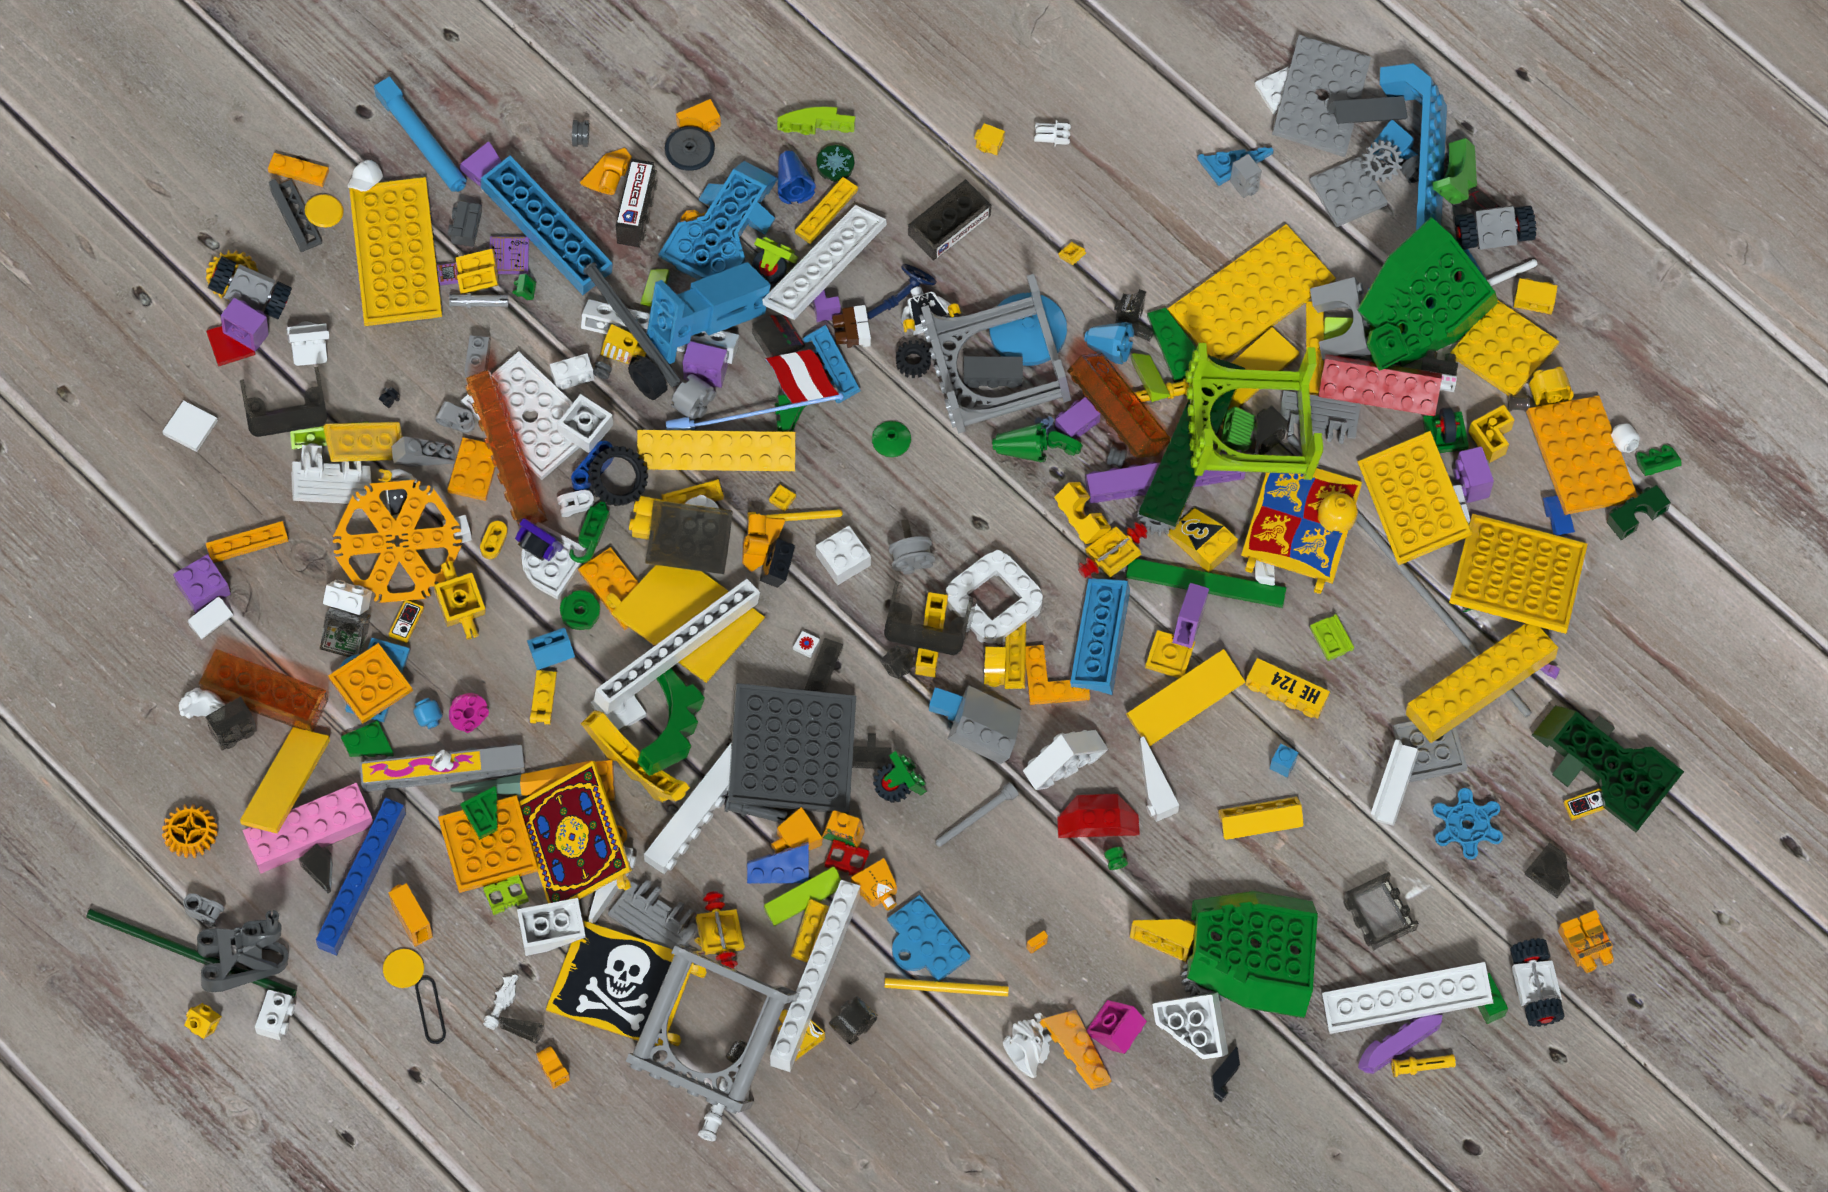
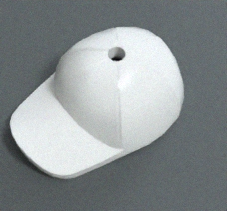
[347,160,383,192]

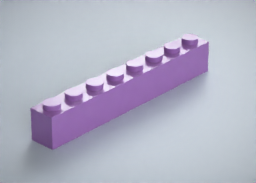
[1085,449,1245,504]

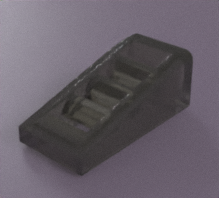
[499,1017,544,1044]

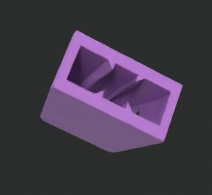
[459,141,502,187]

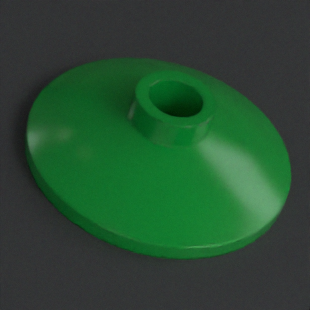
[872,421,911,457]

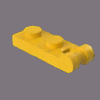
[530,670,557,725]

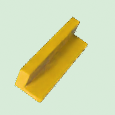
[1218,797,1303,840]

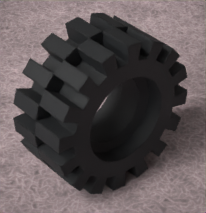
[896,340,931,378]

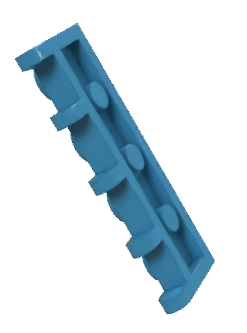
[803,325,861,403]

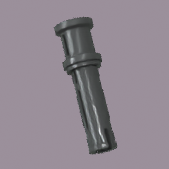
[725,798,787,823]

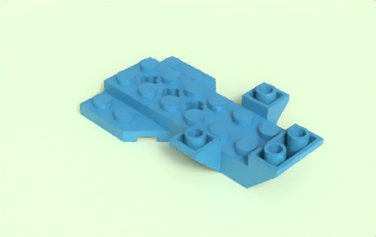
[658,161,778,280]

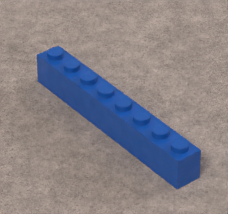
[316,798,406,956]

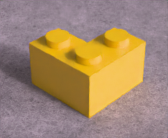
[1468,405,1515,463]

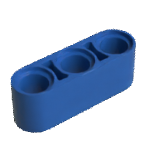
[571,441,614,491]

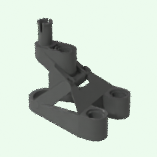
[197,910,288,992]

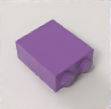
[1172,583,1209,648]

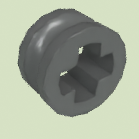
[593,362,612,379]

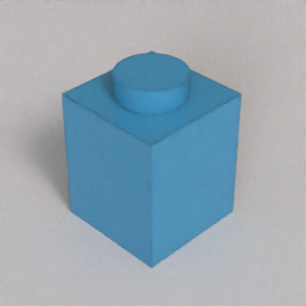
[1270,744,1299,778]

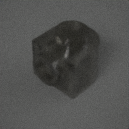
[726,1040,747,1067]

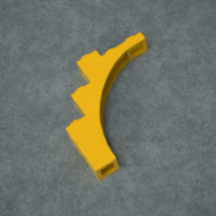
[580,710,690,802]

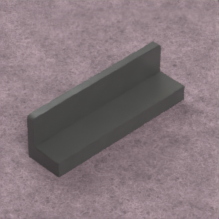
[1327,96,1408,124]

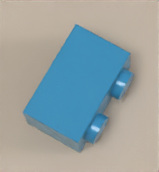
[527,628,575,670]

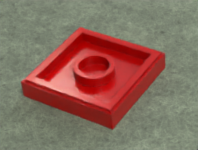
[206,326,256,367]

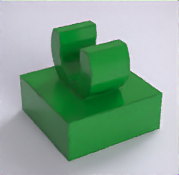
[512,274,536,301]

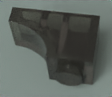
[1114,289,1147,325]

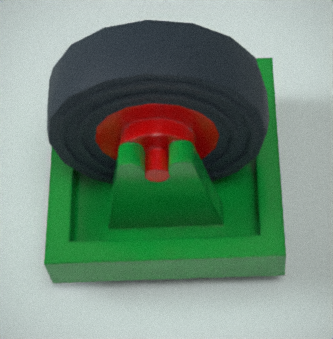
[1422,407,1469,453]

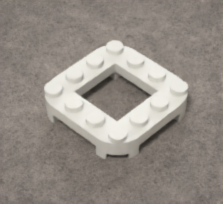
[946,550,1043,645]

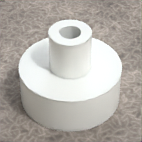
[432,750,454,771]

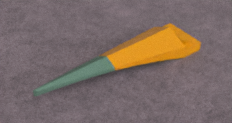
[450,760,615,801]

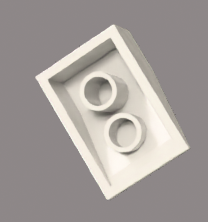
[517,898,585,956]

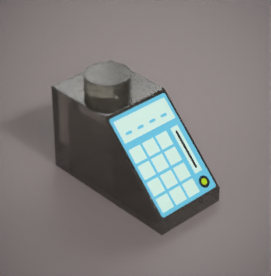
[299,844,333,894]

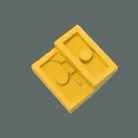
[455,249,498,294]

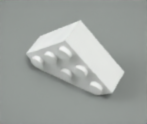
[1023,730,1108,790]
[1152,992,1228,1059]

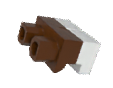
[832,305,871,348]

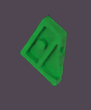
[341,720,394,757]

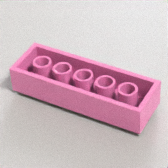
[242,783,373,874]

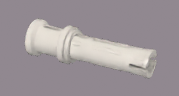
[698,1078,728,1141]

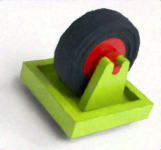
[752,237,799,284]

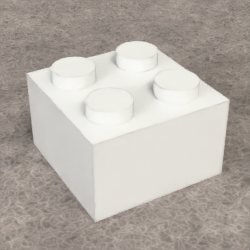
[557,394,613,453]
[816,526,871,585]

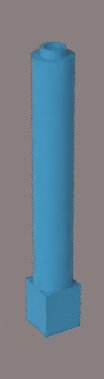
[374,76,467,192]

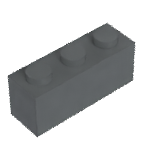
[964,356,1023,388]

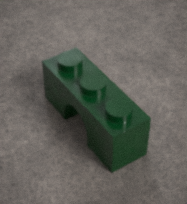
[1607,485,1671,540]

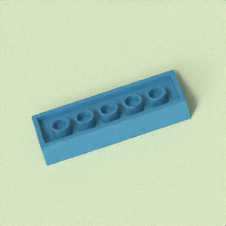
[1070,578,1130,695]

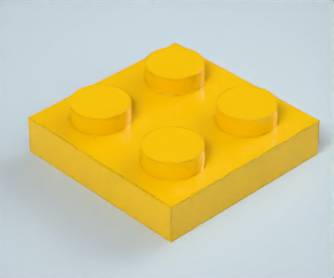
[1145,630,1195,678]

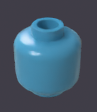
[413,698,443,729]

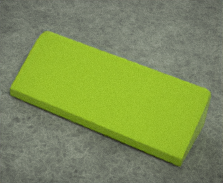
[1131,353,1170,402]

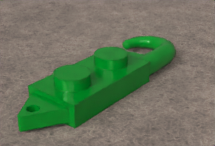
[569,502,610,563]

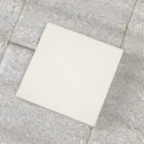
[162,400,218,452]

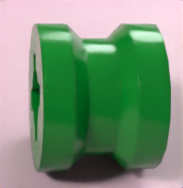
[1104,847,1128,870]

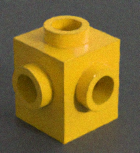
[184,1003,222,1039]

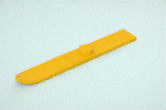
[1306,302,1324,396]

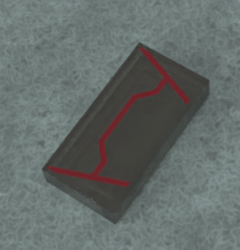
[1461,187,1500,212]

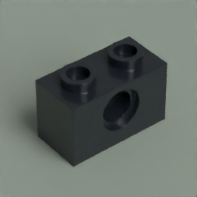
[760,538,796,588]

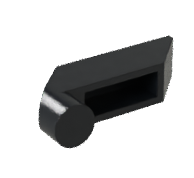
[1211,1047,1240,1102]

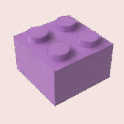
[221,298,269,352]
[683,341,728,388]
[1453,446,1494,503]
[173,554,230,614]

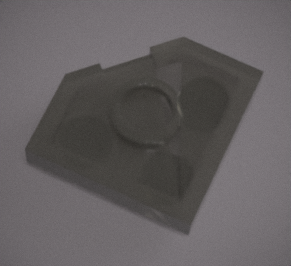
[1524,842,1570,898]

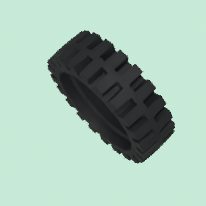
[588,446,648,506]

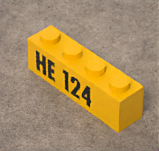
[1245,658,1330,719]

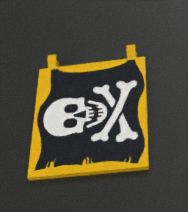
[546,920,707,1047]

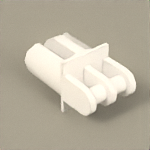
[1034,120,1071,146]

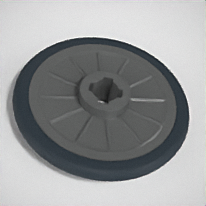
[665,126,715,171]

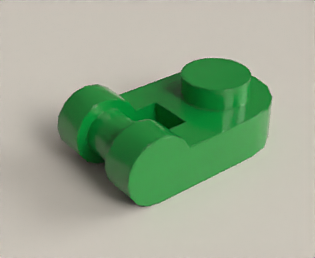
[1047,431,1083,456]

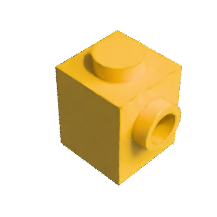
[974,123,1005,155]

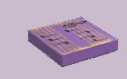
[490,237,529,274]

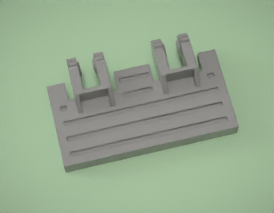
[1278,390,1361,444]
[608,880,698,949]

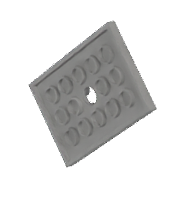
[1272,35,1371,157]

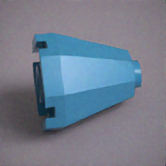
[1085,322,1134,365]

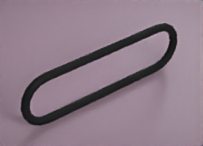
[415,977,446,1044]

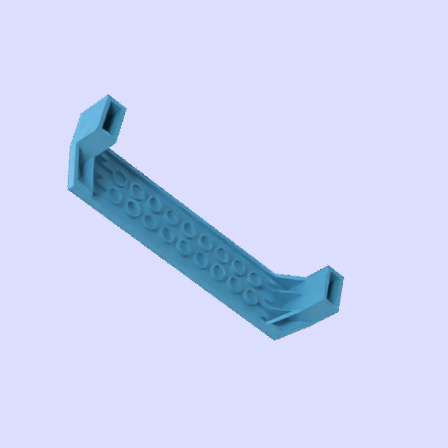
[1368,63,1447,307]

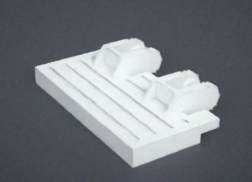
[291,452,372,504]

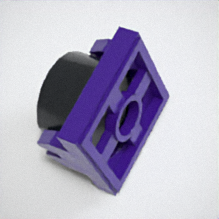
[515,519,564,561]

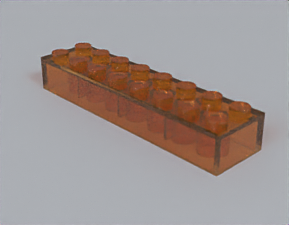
[465,369,548,525]

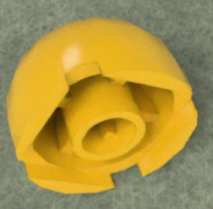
[1318,493,1358,533]

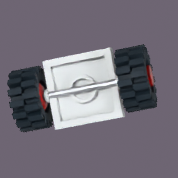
[1510,938,1565,1027]

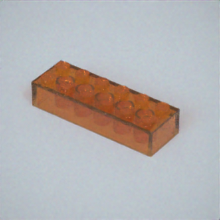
[1067,353,1171,458]
[199,649,329,732]

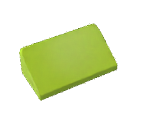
[640,269,670,307]

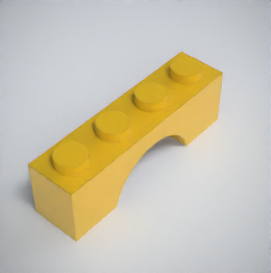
[915,592,948,677]

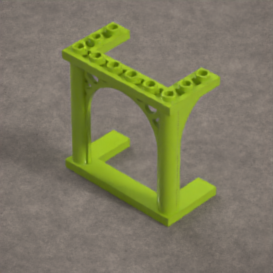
[1185,343,1323,480]

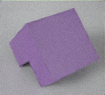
[812,290,841,322]

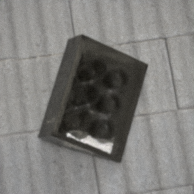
[644,500,733,574]

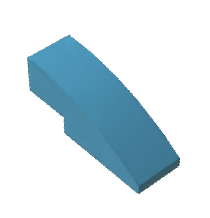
[929,687,963,721]

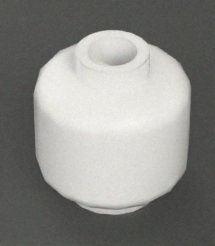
[1611,424,1640,453]

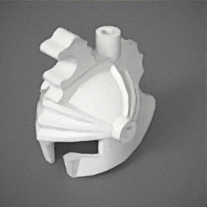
[1003,1013,1052,1078]

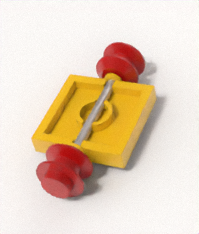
[1078,522,1148,579]
[695,891,745,969]

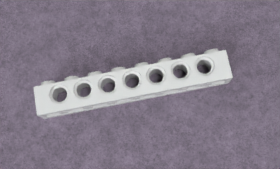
[581,299,739,364]

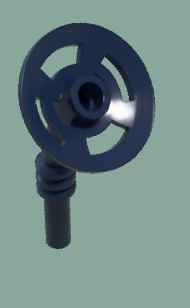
[867,264,937,320]

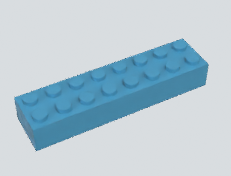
[481,156,613,295]

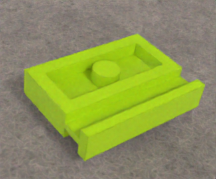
[1310,614,1354,661]

